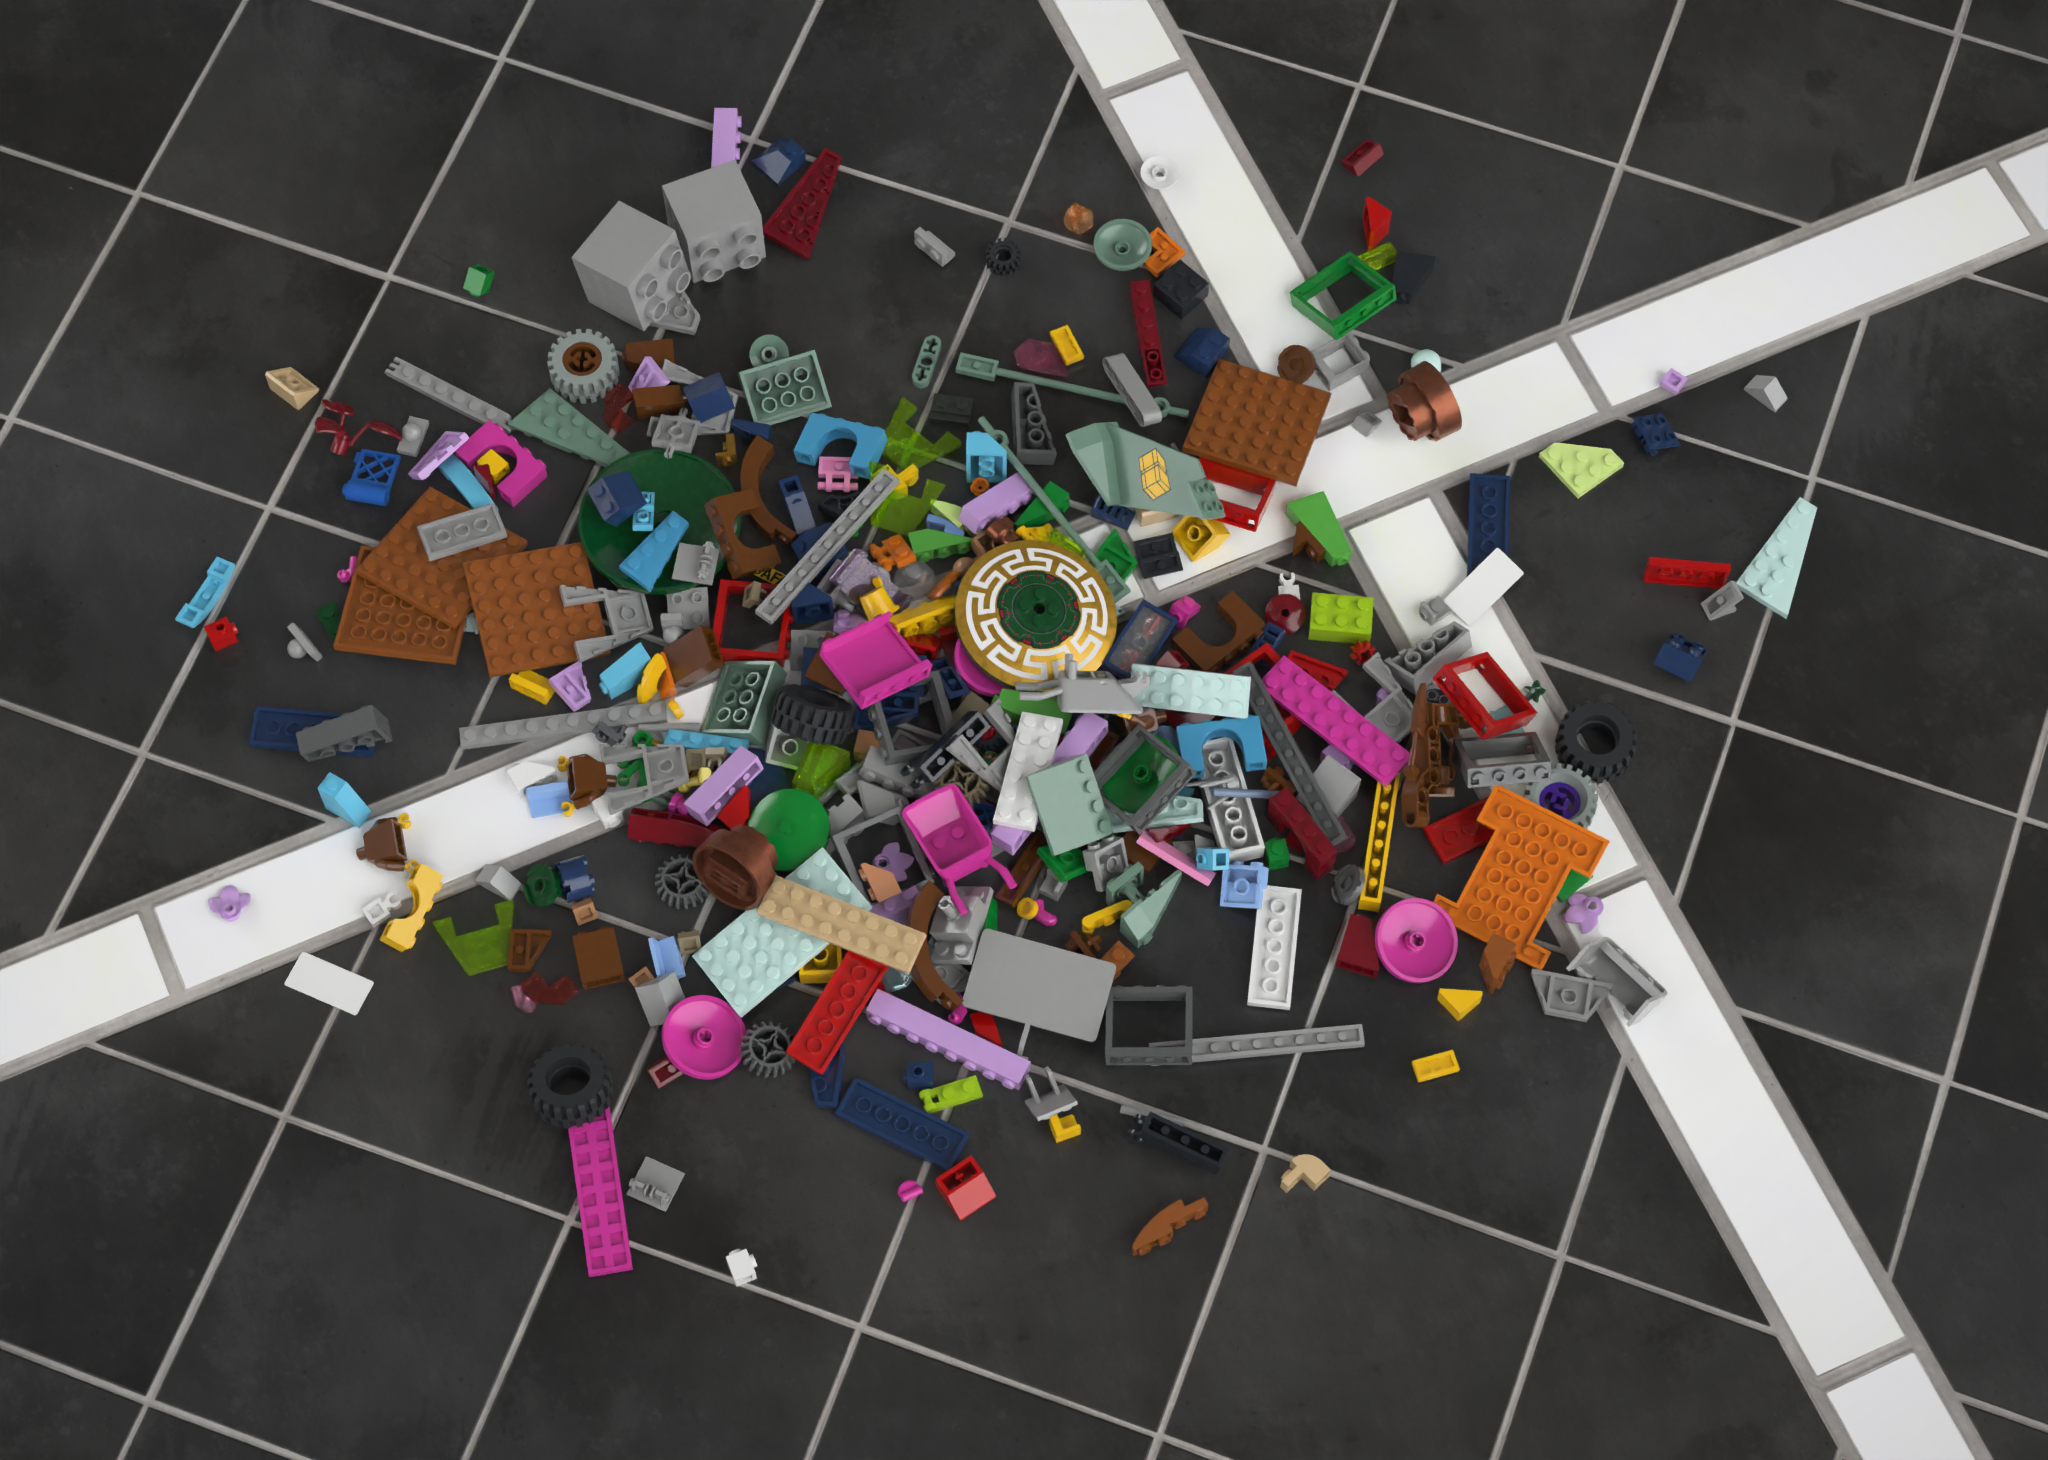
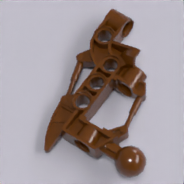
[1401,683,1471,828]

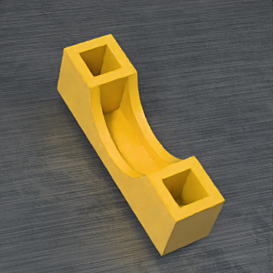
[380,863,443,952]

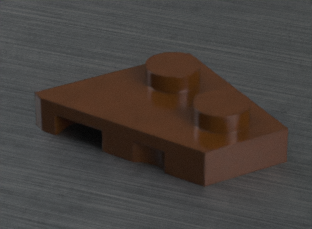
[507,929,552,972]

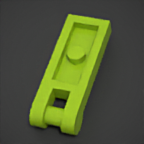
[919,1075,983,1114]

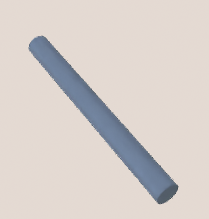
[1211,788,1279,799]

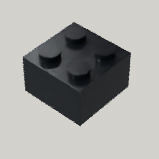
[1153,260,1209,320]

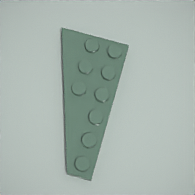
[507,388,631,467]

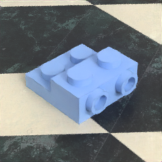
[1220,861,1269,909]

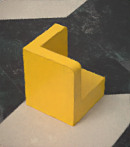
[477,449,510,485]
[1049,1114,1081,1143]

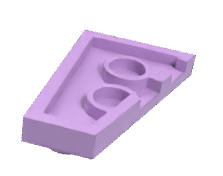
[408,431,469,480]

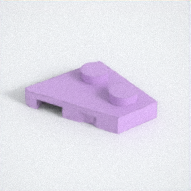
[628,356,670,392]
[833,609,868,634]
[548,661,591,712]

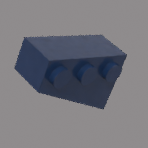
[854,692,920,736]

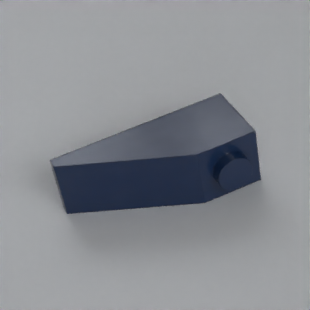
[930,656,970,699]

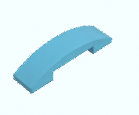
[437,454,499,511]
[175,557,235,628]

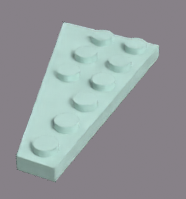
[1736,497,1817,619]
[1099,788,1204,833]

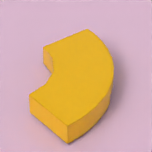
[637,653,667,704]

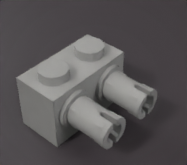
[817,558,871,613]

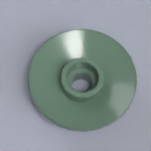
[749,335,789,368]

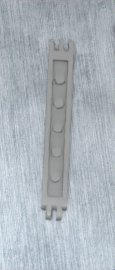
[384,357,512,433]

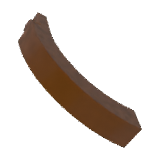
[740,435,797,548]
[905,880,964,1011]

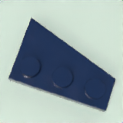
[809,1045,847,1109]

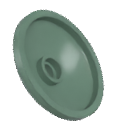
[1094,219,1152,271]

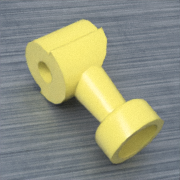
[678,767,714,794]

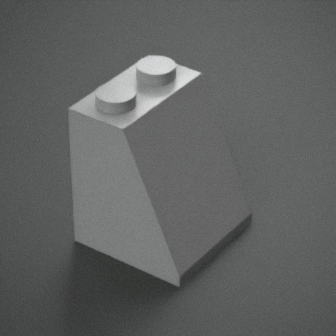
[1296,755,1361,821]

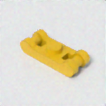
[1015,523,1061,544]
[1082,900,1133,935]

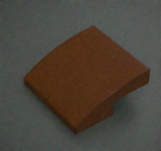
[1123,828,1173,874]

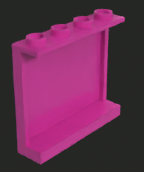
[819,611,932,709]

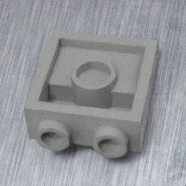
[1082,834,1129,892]

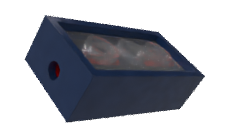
[1099,599,1178,680]

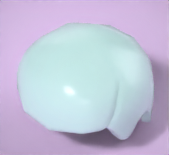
[1411,349,1441,373]

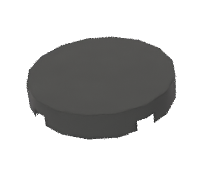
[1331,864,1365,906]

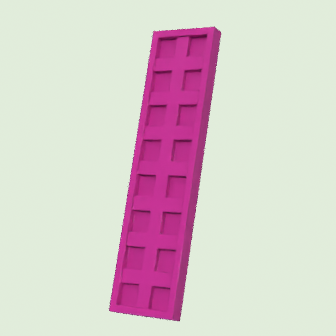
[1262,656,1410,787]
[568,1106,633,1277]

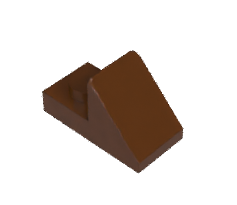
[1292,521,1325,563]

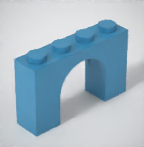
[793,412,888,479]
[1176,715,1267,779]

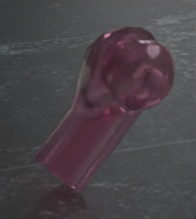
[511,985,535,1012]

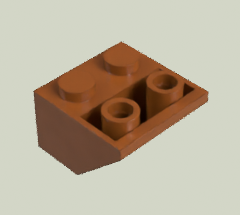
[1479,933,1517,994]

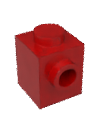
[204,617,239,652]

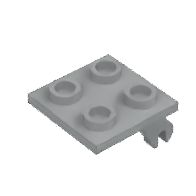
[1024,1066,1078,1121]

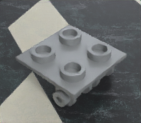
[672,541,720,585]
[667,587,710,629]
[790,630,832,671]
[627,1156,685,1212]

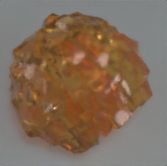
[1064,203,1094,235]

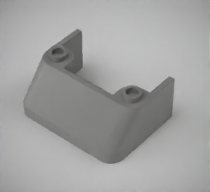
[1566,937,1668,1027]

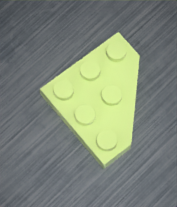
[1539,442,1624,498]

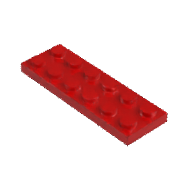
[785,951,889,1075]

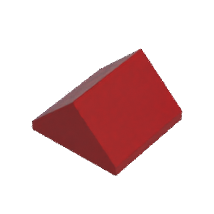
[1363,197,1392,251]

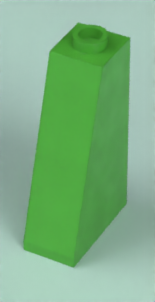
[1285,491,1352,567]
[990,688,1072,737]

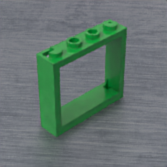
[1289,251,1397,341]

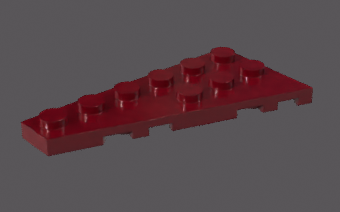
[763,147,842,261]

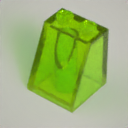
[792,742,851,799]

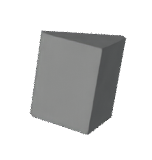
[635,971,685,1027]

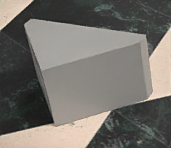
[1744,375,1788,412]
[475,864,522,902]

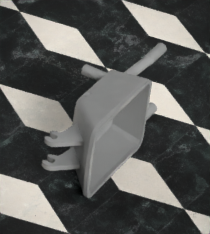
[1015,653,1150,714]

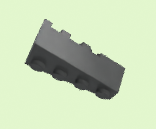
[1011,382,1057,465]

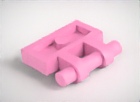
[818,456,859,493]

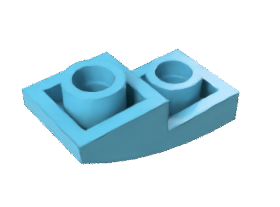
[633,492,655,531]

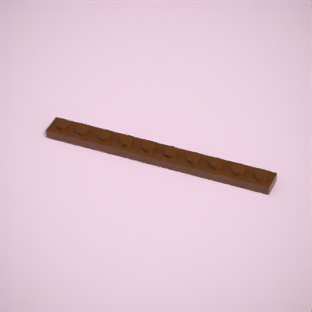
[995,731,1122,908]

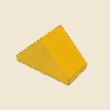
[1437,988,1483,1021]

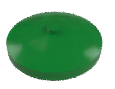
[1102,735,1180,814]
[748,789,831,872]

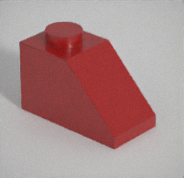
[717,785,752,829]

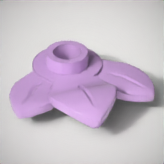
[872,842,914,882]
[208,885,251,922]
[1564,893,1604,934]

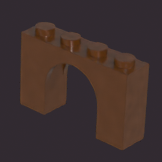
[704,488,782,580]
[1171,590,1266,673]

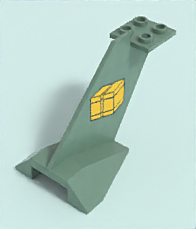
[1065,422,1226,520]

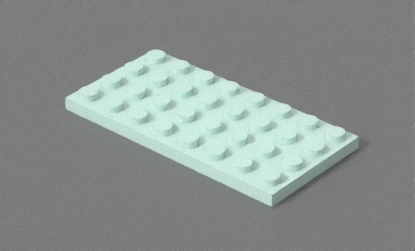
[692,847,873,1018]

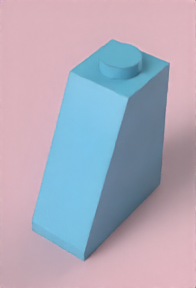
[599,642,651,700]
[317,772,372,829]

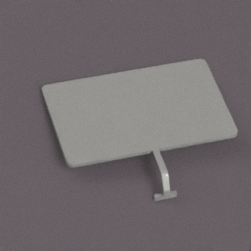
[962,929,1116,1060]

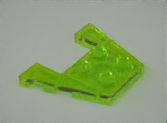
[882,397,961,470]
[870,461,946,536]
[433,899,514,976]

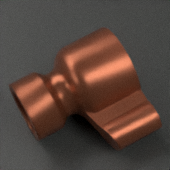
[986,515,1019,545]

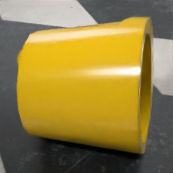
[859,577,900,621]

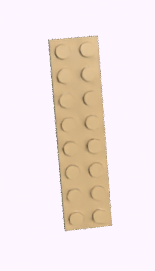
[756,875,927,974]

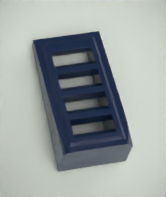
[731,418,772,443]
[1091,494,1136,531]
[1248,622,1286,668]

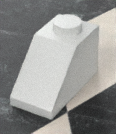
[507,761,558,798]

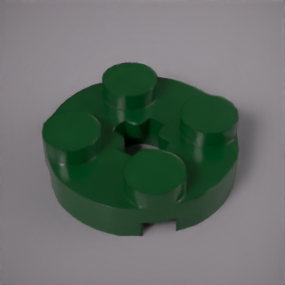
[523,865,563,907]

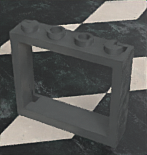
[868,670,955,766]
[1094,724,1197,835]
[1454,732,1551,788]
[830,805,935,906]
[1105,985,1193,1065]

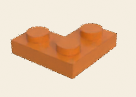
[1144,227,1185,278]

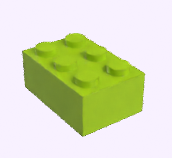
[1308,592,1374,644]

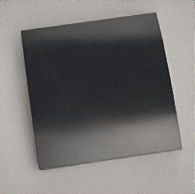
[1133,533,1183,579]

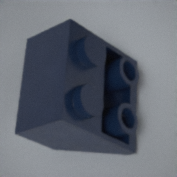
[1654,633,1708,682]

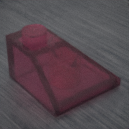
[1013,338,1069,378]

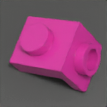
[1168,595,1201,629]

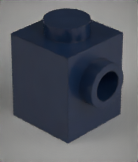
[903,1062,934,1090]

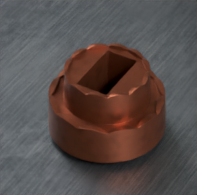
[1387,361,1462,442]
[692,824,779,910]

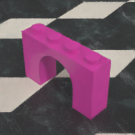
[455,420,547,508]

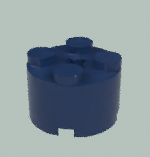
[554,855,595,903]

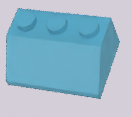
[966,431,1007,483]

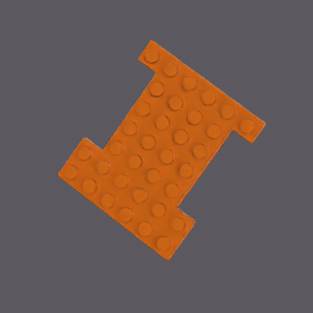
[1433,785,1610,970]

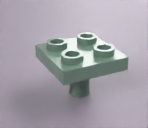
[1106,861,1146,906]

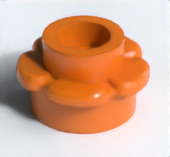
[970,477,990,496]

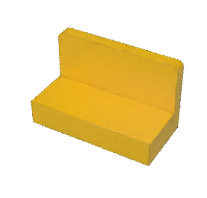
[508,670,555,705]

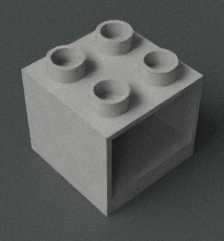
[662,160,766,283]
[571,201,691,331]

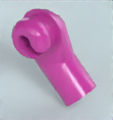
[337,556,358,583]
[1035,899,1057,927]
[948,994,967,1025]

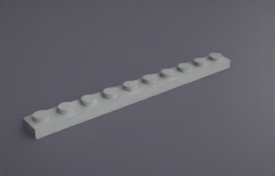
[755,468,899,625]
[459,700,668,750]
[1149,1024,1365,1066]

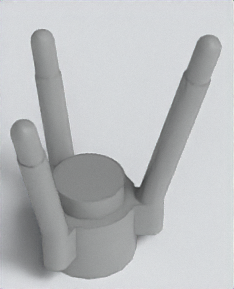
[1186,774,1240,810]

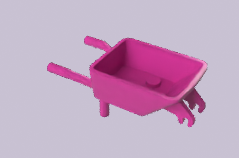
[902,784,1017,916]

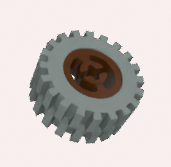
[547,329,620,404]

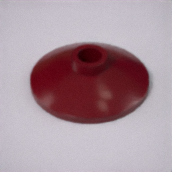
[1265,594,1306,635]

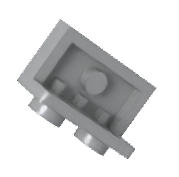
[914,227,955,267]

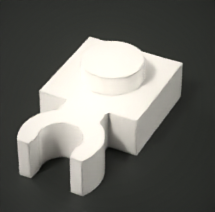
[1278,573,1301,601]
[361,892,402,928]

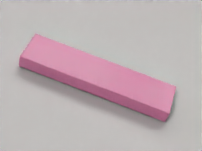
[1136,830,1216,886]

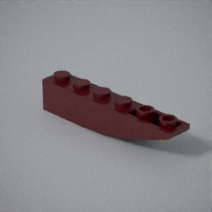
[1129,280,1167,387]
[628,807,730,849]

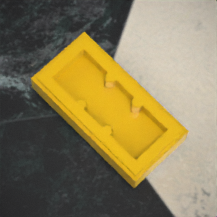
[1050,325,1084,366]
[1411,1049,1460,1083]

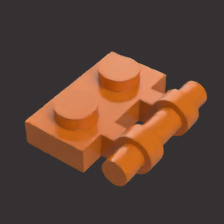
[869,534,917,572]

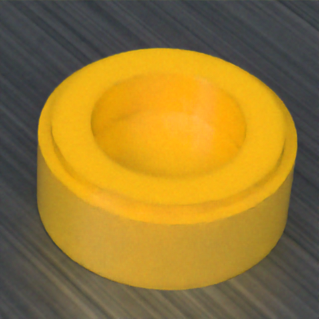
[667,698,685,720]
[1017,897,1038,920]

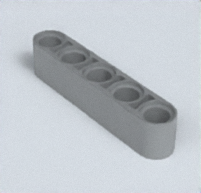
[1103,353,1162,427]

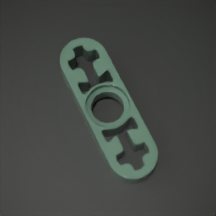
[912,335,941,388]

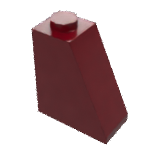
[1335,914,1379,978]

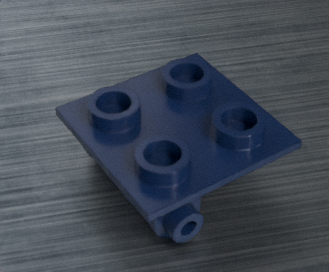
[1632,413,1681,456]

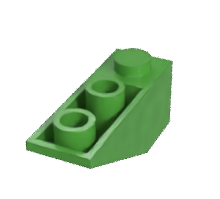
[908,528,972,563]

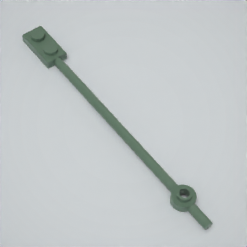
[956,352,1190,418]
[978,416,1131,603]

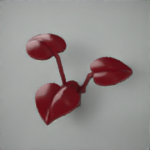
[315,399,402,455]

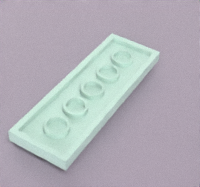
[1131,663,1251,719]

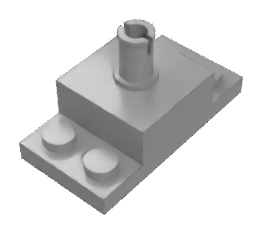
[930,886,994,965]

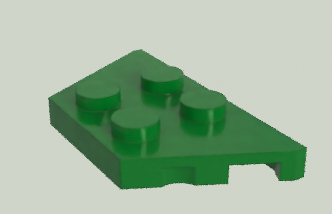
[1089,528,1138,582]

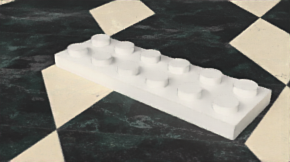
[993,712,1063,832]
[1247,885,1302,1010]

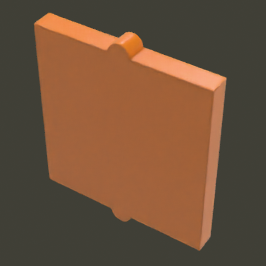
[926,571,961,599]

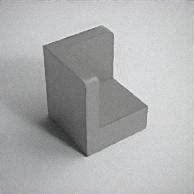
[1039,867,1068,902]

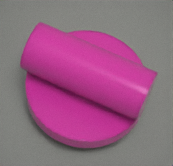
[898,1180,923,1202]

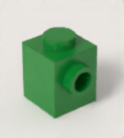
[463,264,495,297]
[1264,838,1290,871]

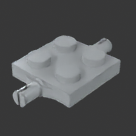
[652,408,700,459]

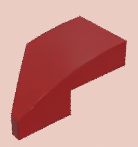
[970,1011,1002,1048]

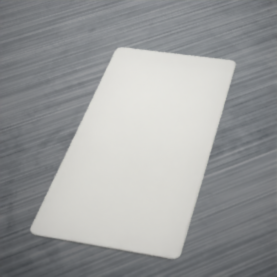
[1444,548,1524,626]
[284,952,374,1015]

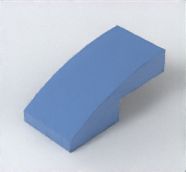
[926,513,964,536]

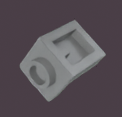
[1419,596,1451,626]

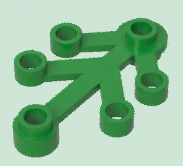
[617,731,657,803]

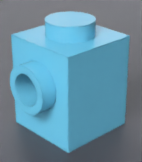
[1196,846,1229,871]

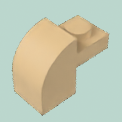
[1280,1154,1331,1193]

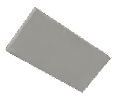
[417,503,507,561]

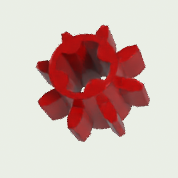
[1350,639,1376,665]

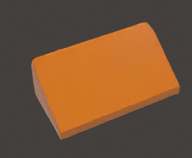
[657,652,677,699]

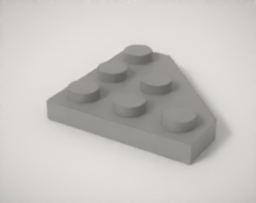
[649,291,700,335]

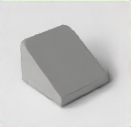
[1352,410,1382,437]

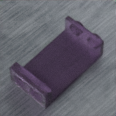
[830,548,913,615]

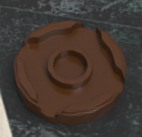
[1277,345,1315,384]

